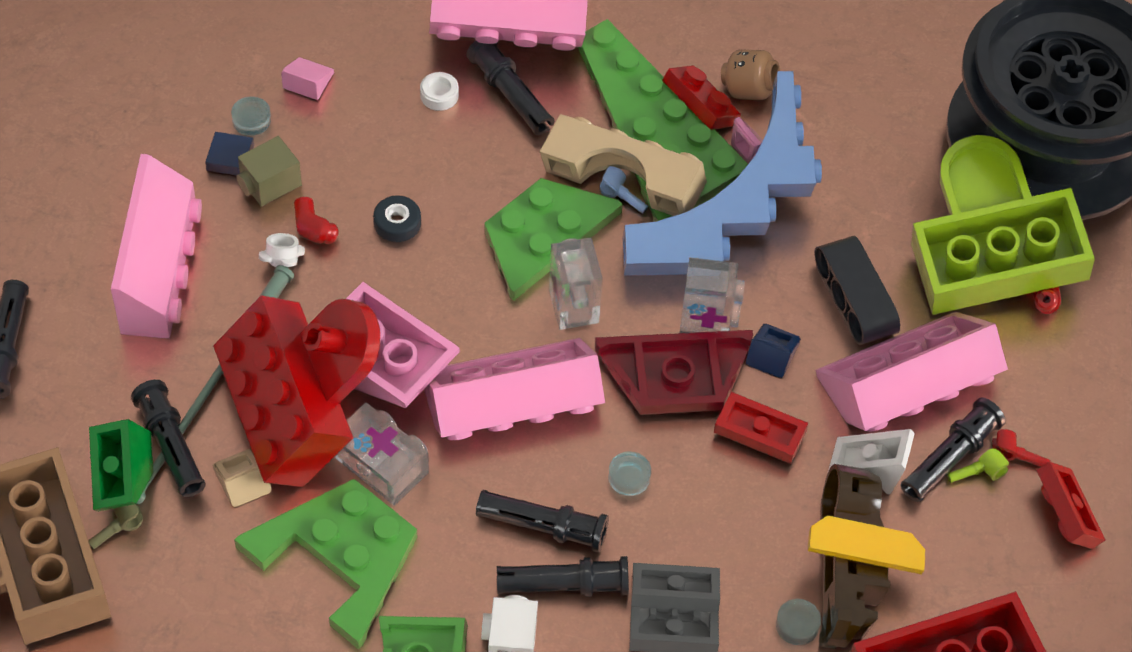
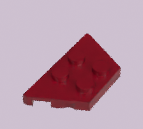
[595,330,753,415]

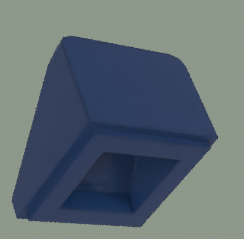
[746,323,801,378]

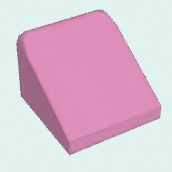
[281,57,334,100]
[731,117,763,164]

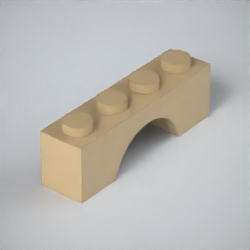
[540,114,707,216]

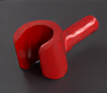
[992,429,1051,467]

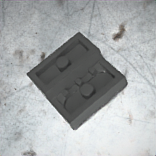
[629,563,720,652]

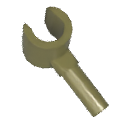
[88,504,143,549]

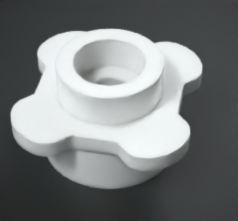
[259,233,305,267]

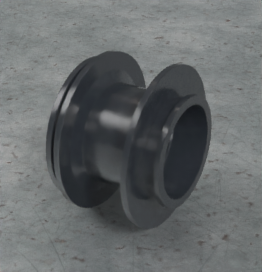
[946,0,1132,220]

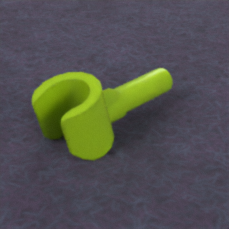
[947,449,1009,483]

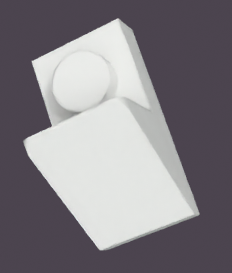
[828,429,914,495]

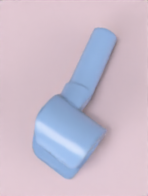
[600,166,648,214]

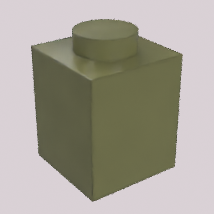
[237,135,302,207]

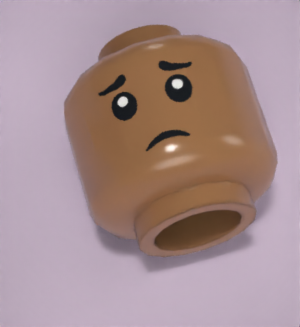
[721,49,780,100]

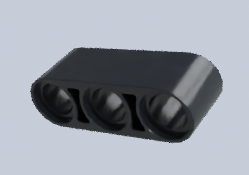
[814,236,901,345]

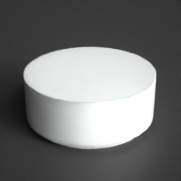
[420,72,459,111]

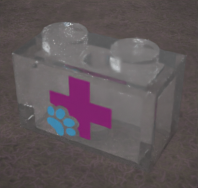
[549,238,603,330]
[680,257,745,333]
[334,403,429,506]

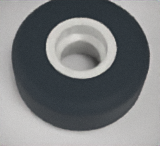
[373,195,421,242]

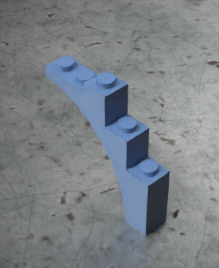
[622,71,822,276]

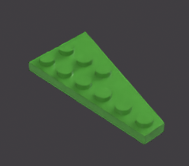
[578,19,748,222]

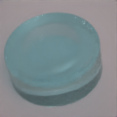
[231,97,271,136]
[608,451,651,496]
[776,599,821,645]

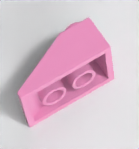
[346,282,460,408]

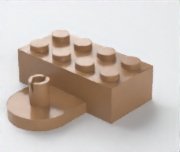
[0,447,111,645]

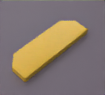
[807,516,925,575]

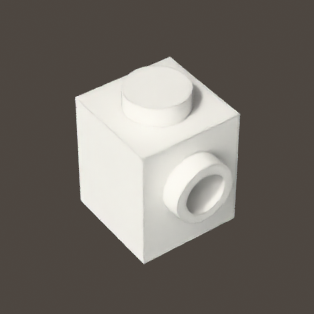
[481,595,538,652]

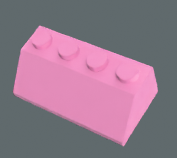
[429,0,587,51]
[111,154,202,339]
[815,311,1008,432]
[424,338,605,440]

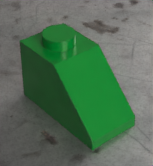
[89,419,154,512]

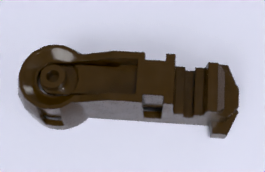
[819,464,890,649]

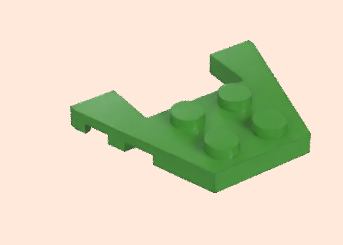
[234,479,418,650]

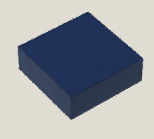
[205,131,254,175]

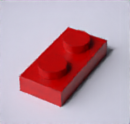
[662,65,741,130]
[714,392,808,464]
[1036,461,1106,549]

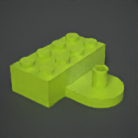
[911,135,1095,315]

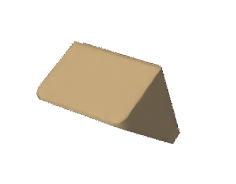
[212,449,271,507]

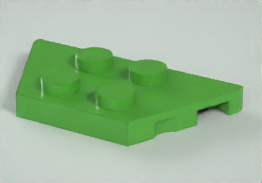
[484,178,623,300]

